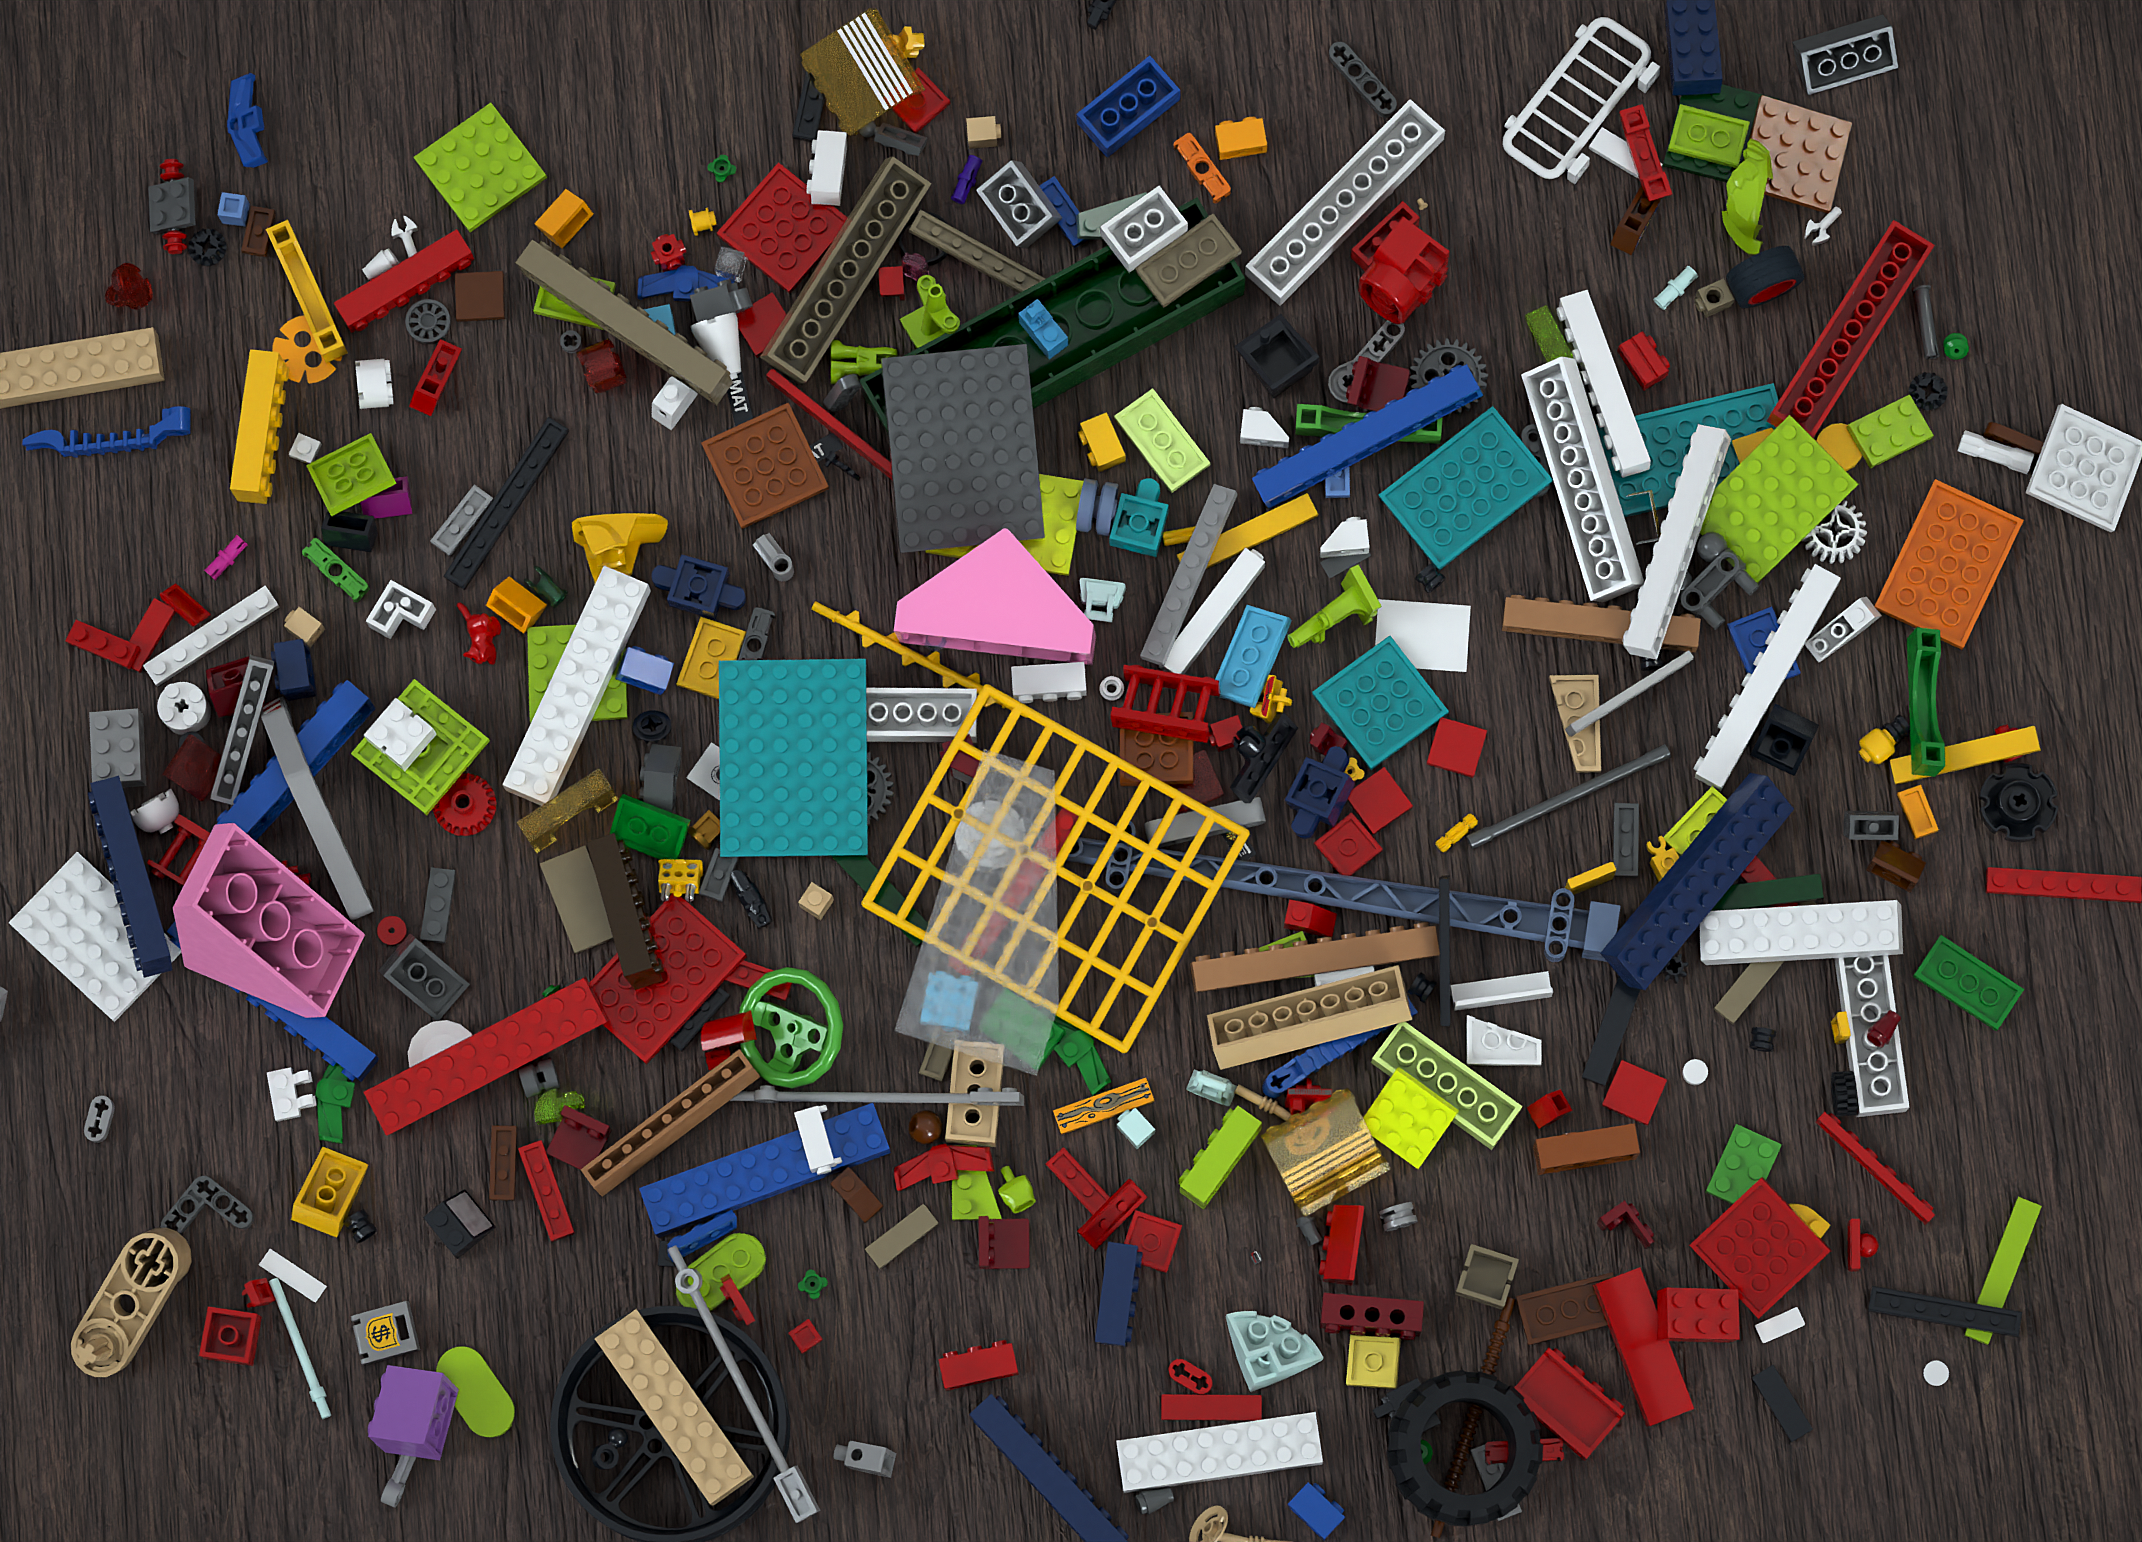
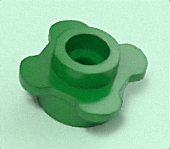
[708,155,736,183]
[798,1269,828,1299]

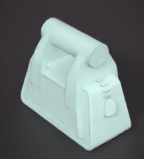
[1080,578,1126,622]
[1186,1069,1237,1106]

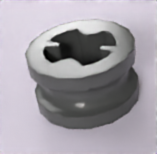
[560,330,583,354]

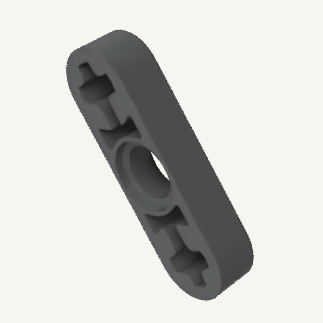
[823,374,861,413]

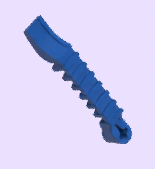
[22,406,191,458]
[1262,995,1418,1099]

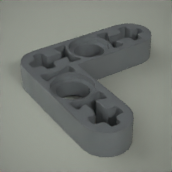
[160,1176,254,1235]

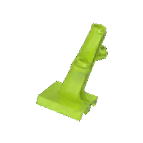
[900,275,960,349]
[1287,565,1382,648]

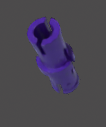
[951,155,983,204]

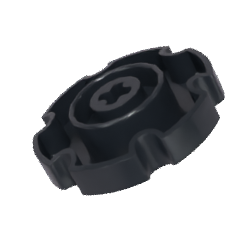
[1978,763,2058,842]

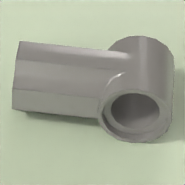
[753,533,794,581]

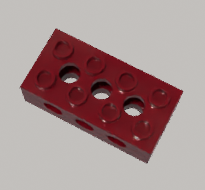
[1320,1293,1424,1340]

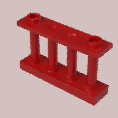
[1110,665,1221,743]
[147,814,210,887]

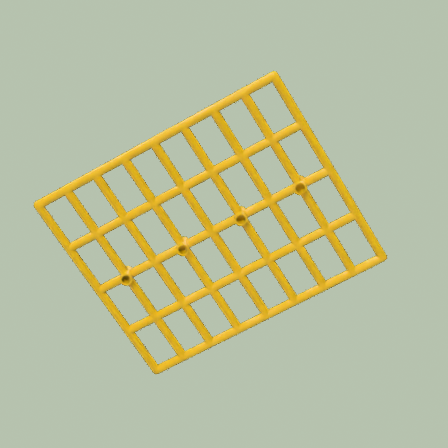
[861,684,1250,1053]

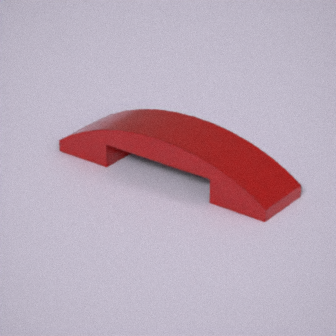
[1619,104,1672,202]

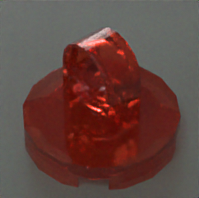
[105,263,153,310]

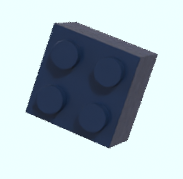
[271,639,317,701]

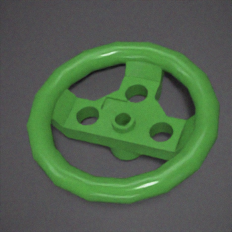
[739,967,843,1089]

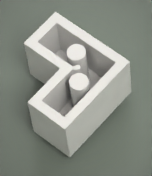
[366,580,436,639]

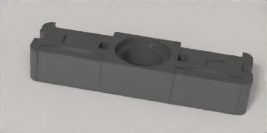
[738,607,775,660]

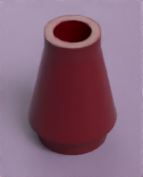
[1867,1010,1901,1048]

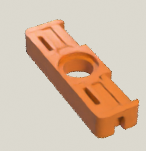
[1174,133,1231,203]

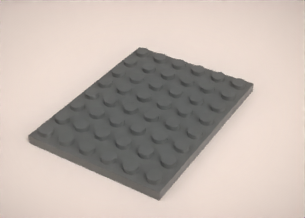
[881,344,1045,553]

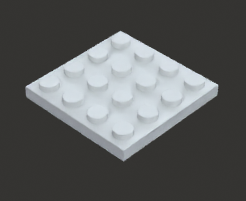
[2026,404,2142,532]

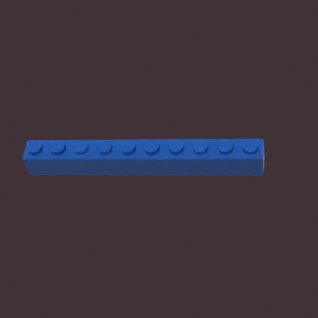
[1252,364,1483,509]
[167,922,379,1082]

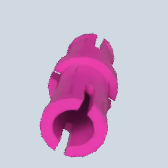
[204,534,248,581]

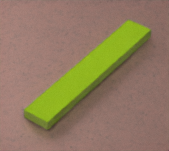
[1964,1197,2042,1345]

